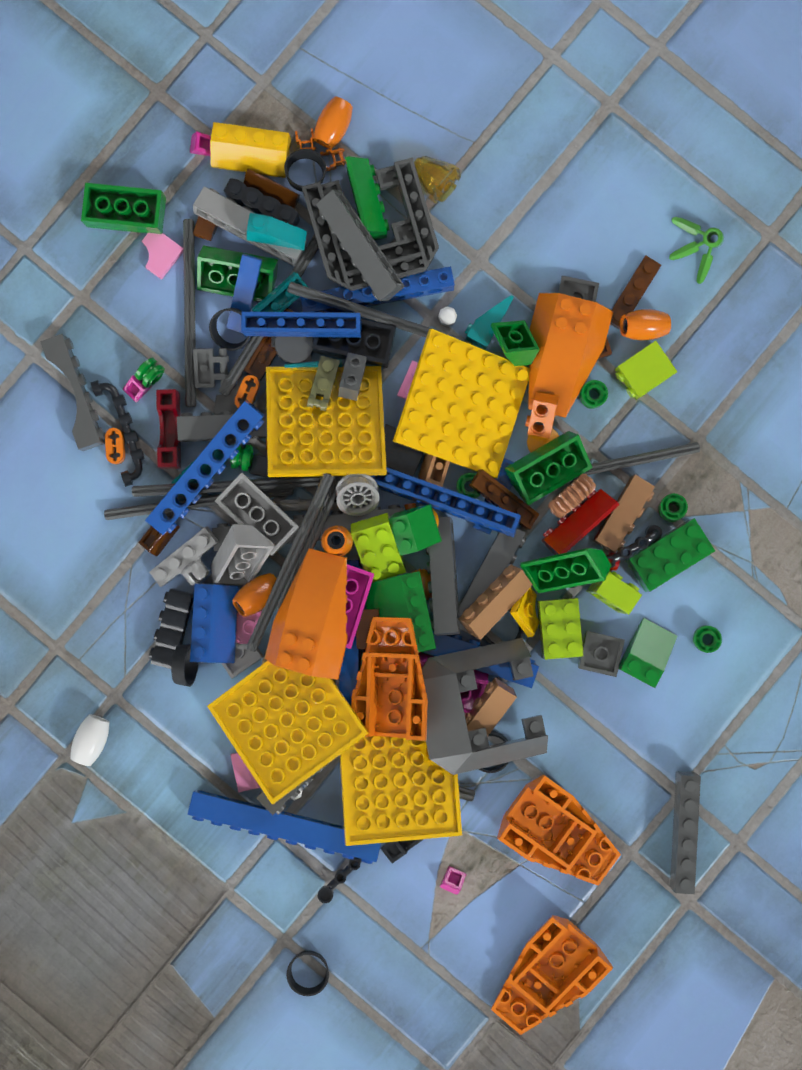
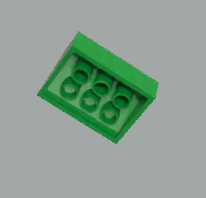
[365,571,436,653]

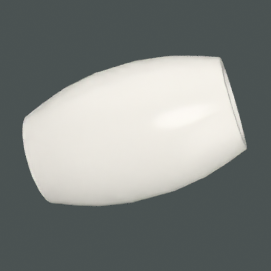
[70,714,109,766]

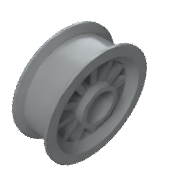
[336,474,379,516]

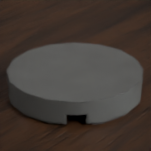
[274,337,313,363]

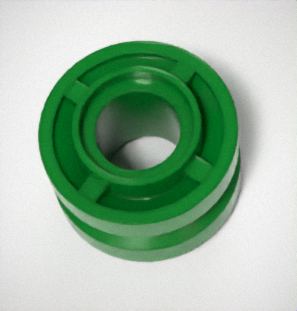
[135,357,165,388]
[579,380,608,409]
[230,443,253,471]
[456,473,481,499]
[658,493,688,523]
[693,625,722,653]

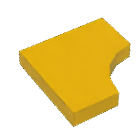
[510,587,539,637]

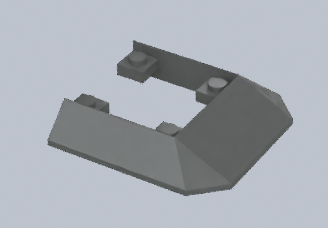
[302,157,439,291]
[422,638,548,775]

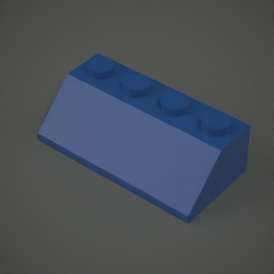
[190,584,239,663]

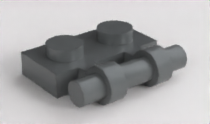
[193,348,229,388]

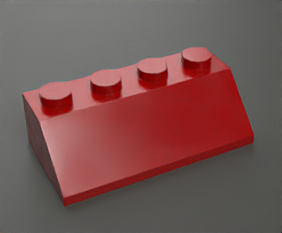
[541,489,620,555]

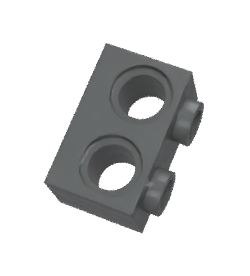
[338,352,367,401]

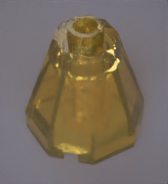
[414,156,461,204]

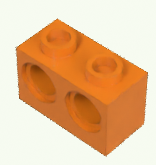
[525,392,559,439]

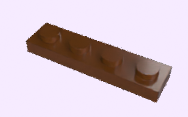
[610,255,662,330]
[244,308,294,381]
[469,469,539,530]

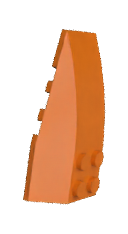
[528,293,613,418]
[265,548,347,680]
[351,617,428,741]
[497,774,621,886]
[491,915,613,1035]

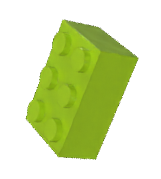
[351,513,406,582]
[587,571,642,615]
[537,598,583,660]

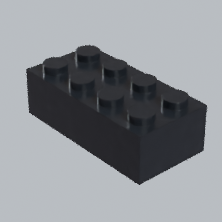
[312,310,396,368]

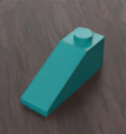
[247,213,307,250]
[465,295,514,350]

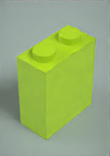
[614,341,677,400]

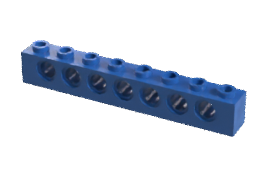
[300,266,455,313]
[145,400,265,535]
[371,467,521,538]

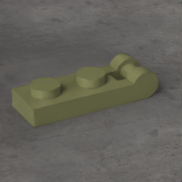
[307,356,340,411]

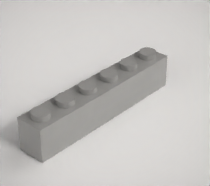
[193,187,307,266]

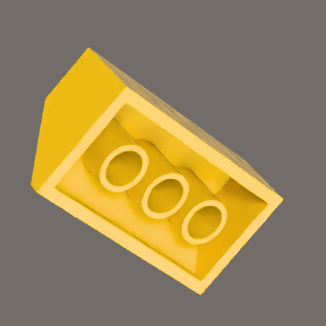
[210,122,291,178]

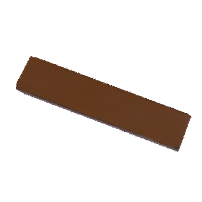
[243,168,301,209]

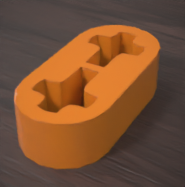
[234,375,260,408]
[105,428,125,465]

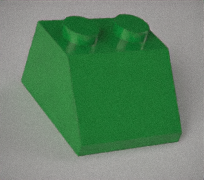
[490,320,540,366]
[388,504,442,556]

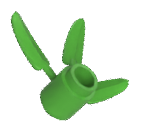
[669,217,724,284]

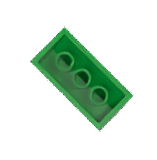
[345,156,390,241]
[197,245,278,302]
[505,431,593,505]
[520,548,611,593]

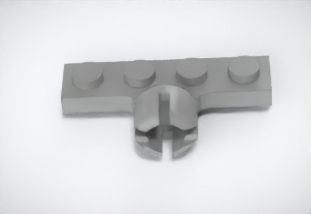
[149,526,219,587]

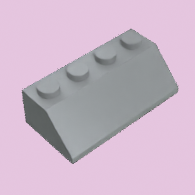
[211,523,274,586]

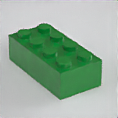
[81,183,166,234]
[625,518,715,592]

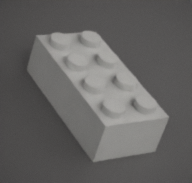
[215,473,300,556]

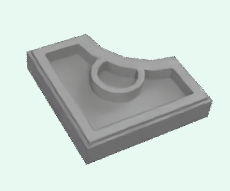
[221,643,264,679]

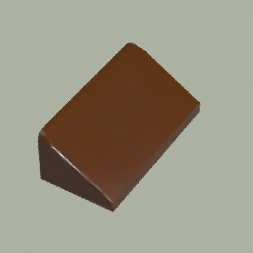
[138,525,180,556]
[356,609,380,649]

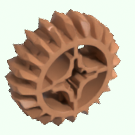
[548,474,596,518]

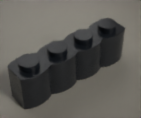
[224,178,300,227]
[149,589,194,669]

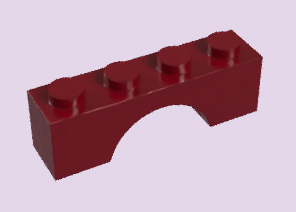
[156,389,181,469]

